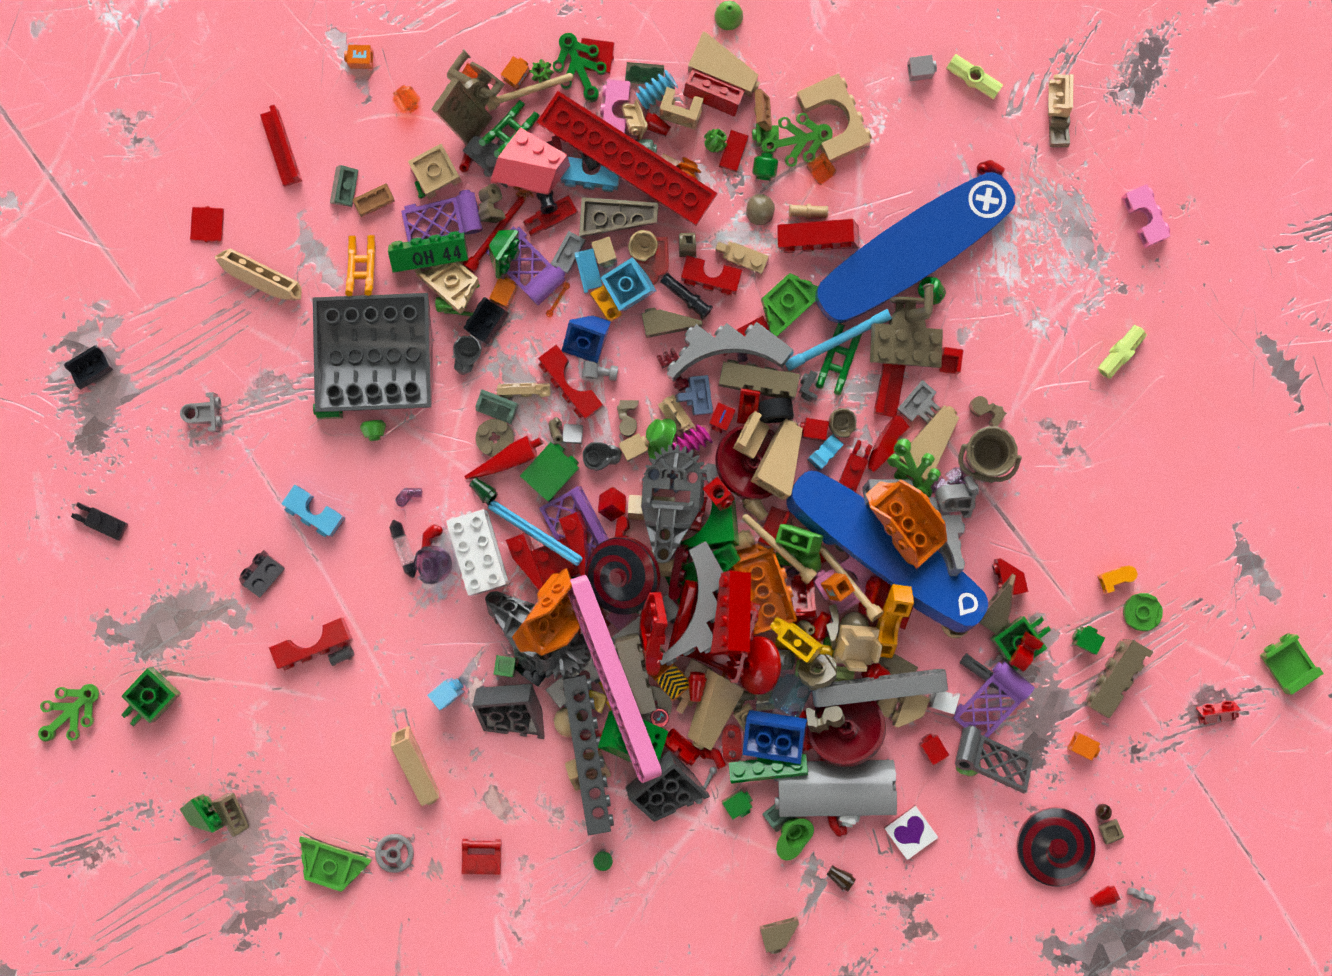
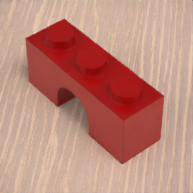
[681,255,742,296]

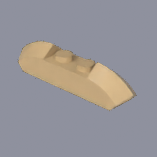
[215,248,302,301]

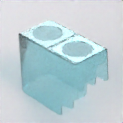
[769,674,812,717]

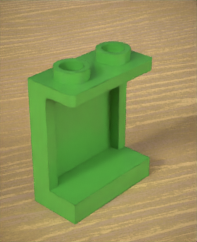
[1260,633,1324,695]

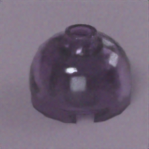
[414,545,452,585]

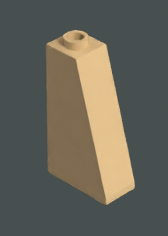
[688,31,760,97]
[899,405,959,482]
[751,419,803,501]
[687,669,745,750]
[391,726,439,806]

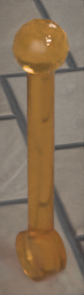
[546,282,570,318]

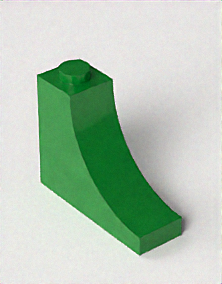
[681,495,739,551]

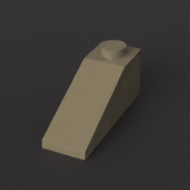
[642,308,702,338]
[979,574,1016,634]

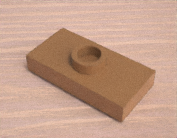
[754,88,772,131]
[352,183,395,217]

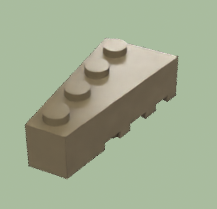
[579,197,659,237]
[718,359,800,401]
[614,633,656,714]
[1085,639,1153,718]

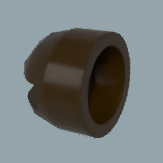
[1095,804,1112,820]

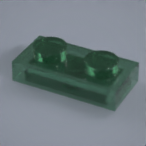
[625,62,664,85]

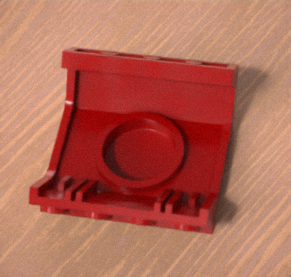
[668,580,760,684]

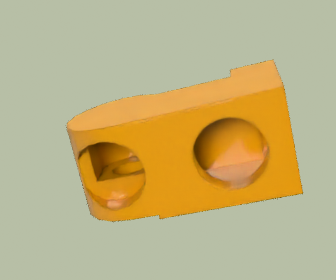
[590,285,622,322]
[1097,565,1138,593]

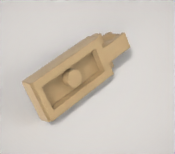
[715,241,769,274]
[497,383,551,398]

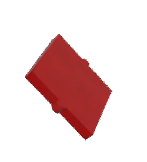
[578,38,615,74]
[190,206,224,243]

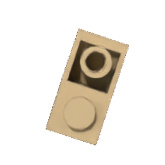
[891,695,930,728]

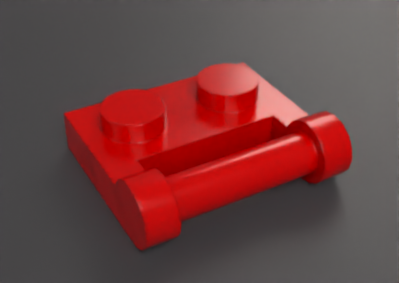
[461,839,502,875]

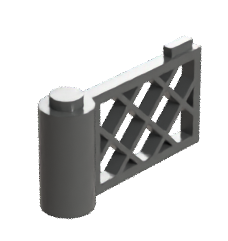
[955,726,1033,793]

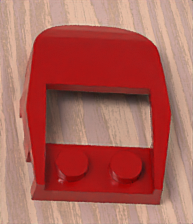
[639,592,668,676]

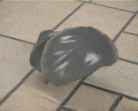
[453,336,482,375]
[583,442,622,471]

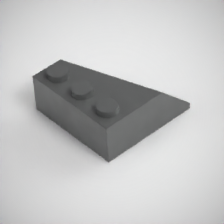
[472,684,545,739]
[625,751,710,822]

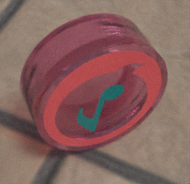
[650,708,669,728]

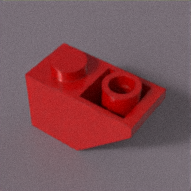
[992,558,1029,595]

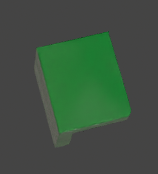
[493,655,518,677]

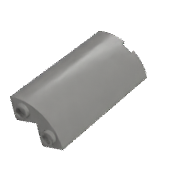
[774,760,897,817]

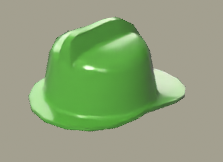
[646,418,677,459]
[776,818,814,861]

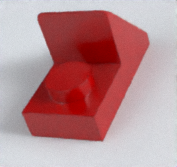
[737,389,760,424]

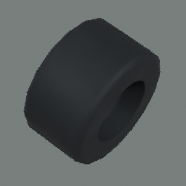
[758,398,794,423]

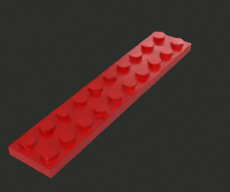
[537,91,718,226]

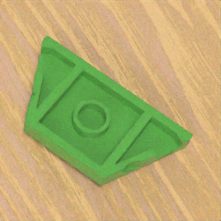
[761,273,818,337]
[299,836,372,892]

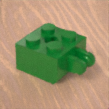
[990,616,1051,671]
[121,667,182,727]

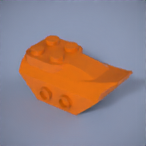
[865,479,947,569]
[731,543,797,635]
[512,568,580,656]

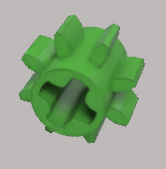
[529,59,554,83]
[704,129,727,153]

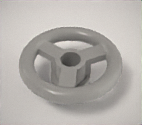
[375,834,414,873]

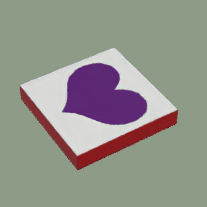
[884,805,939,860]

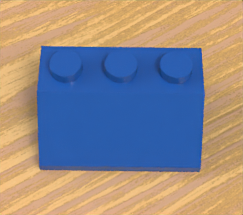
[742,710,807,764]

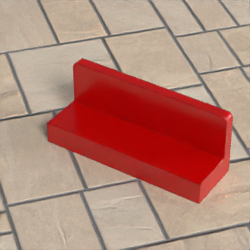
[683,69,745,117]
[873,364,906,417]

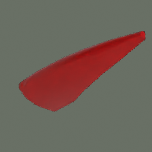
[464,436,543,479]

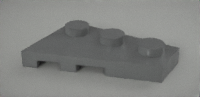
[463,136,508,188]

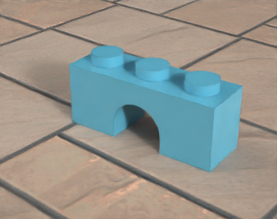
[561,157,620,192]
[281,485,345,537]
[427,678,464,710]

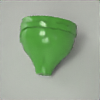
[714,0,743,30]

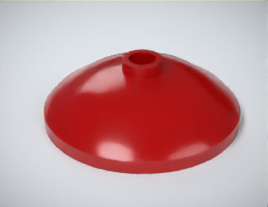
[739,636,781,695]

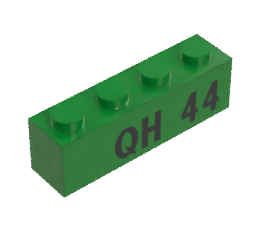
[388,231,468,273]

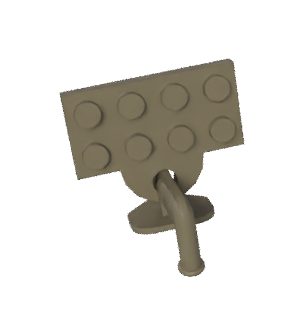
[431,49,505,145]
[870,284,943,368]

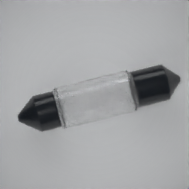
[389,520,417,578]

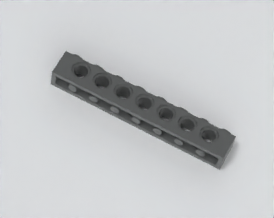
[545,594,678,708]
[562,674,614,836]

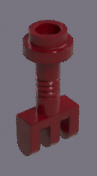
[657,348,689,391]

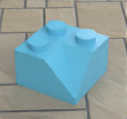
[600,257,656,311]

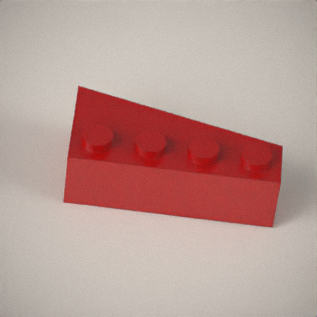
[777,219,860,253]
[710,570,751,656]

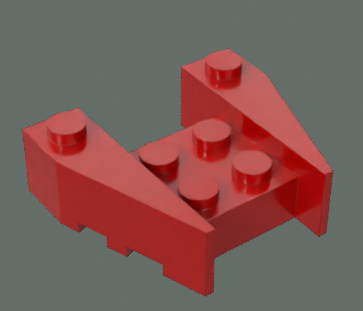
[506,511,589,591]

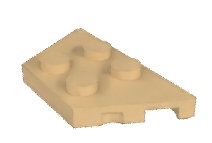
[415,262,479,314]

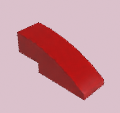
[867,415,910,472]

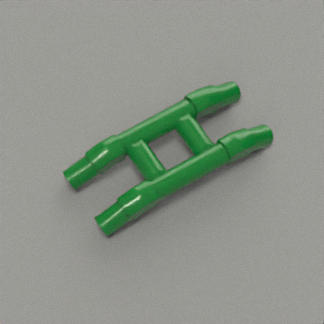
[479,100,540,158]
[816,323,862,395]

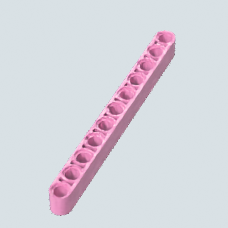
[567,575,662,783]

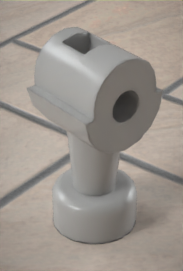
[582,361,618,381]

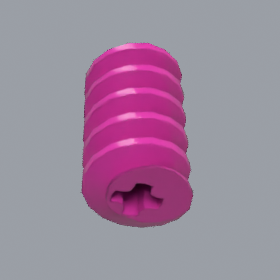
[672,424,713,455]

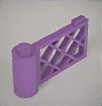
[401,190,483,242]
[486,226,566,306]
[953,661,1035,738]

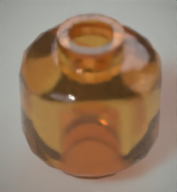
[392,85,421,114]

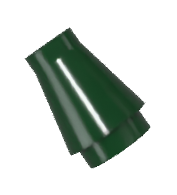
[469,477,498,505]

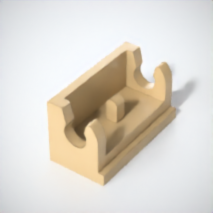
[1048,74,1074,118]

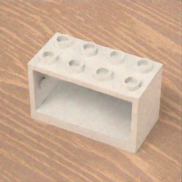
[446,509,510,596]

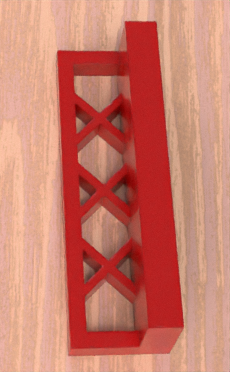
[260,104,302,187]

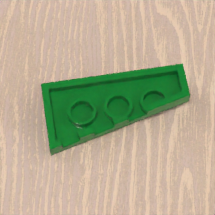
[665,543,741,605]

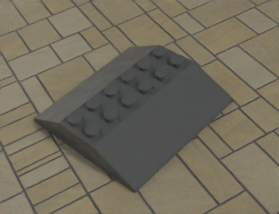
[312,293,433,412]

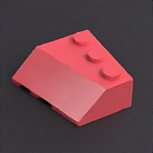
[490,128,570,195]

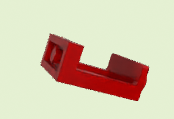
[858,576,913,630]

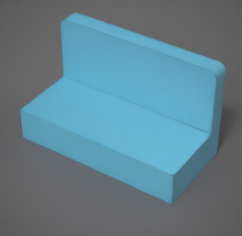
[575,248,602,293]

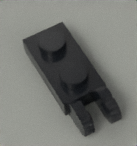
[71,502,128,541]

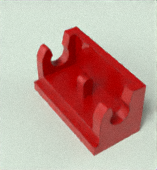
[791,575,816,618]

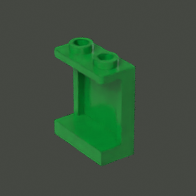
[520,442,580,502]

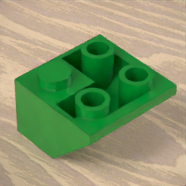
[489,230,520,279]
[179,794,225,833]

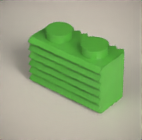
[775,524,823,554]

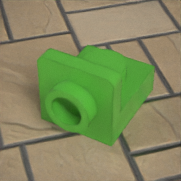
[752,123,779,147]

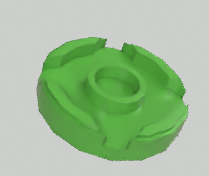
[1123,593,1163,631]

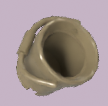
[958,426,1022,483]

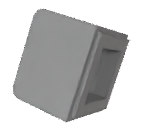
[562,424,583,444]

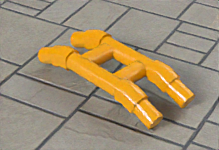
[345,235,376,296]

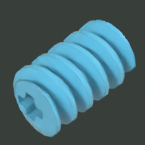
[636,70,678,110]

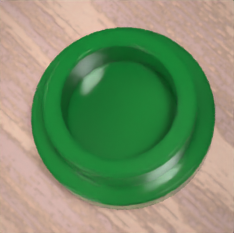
[593,851,613,871]

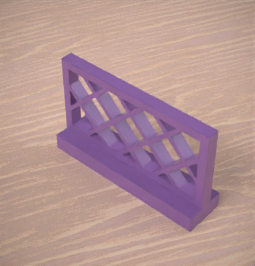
[539,486,609,576]

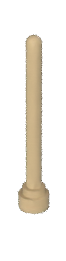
[487,73,574,111]
[742,514,817,584]
[819,545,884,622]

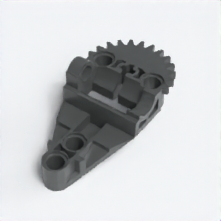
[641,445,707,563]
[485,591,591,679]

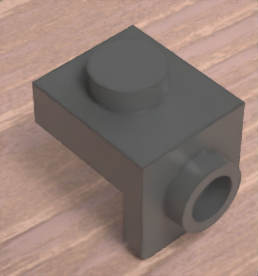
[799,370,818,402]

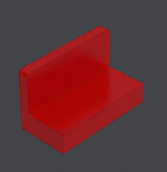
[758,506,790,547]

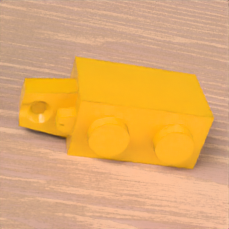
[770,617,824,663]

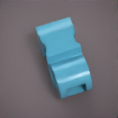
[807,434,844,471]

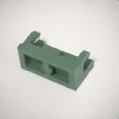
[475,389,519,424]

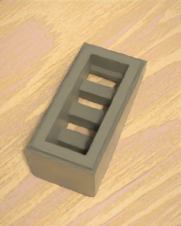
[212,793,249,837]

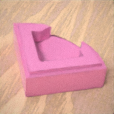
[606,613,633,631]

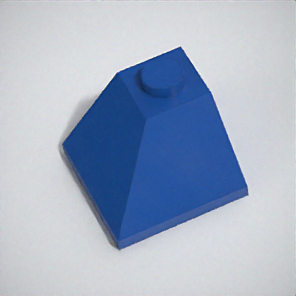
[562,315,611,363]

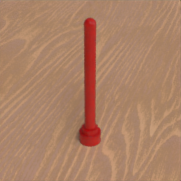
[463,196,525,273]

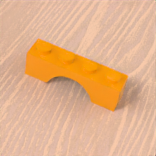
[876,584,914,658]

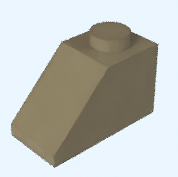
[759,916,799,954]

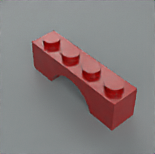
[538,344,604,420]
[269,617,353,671]

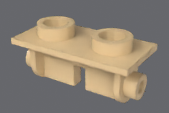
[621,99,647,140]
[658,394,694,436]

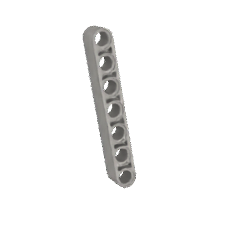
[812,669,948,707]

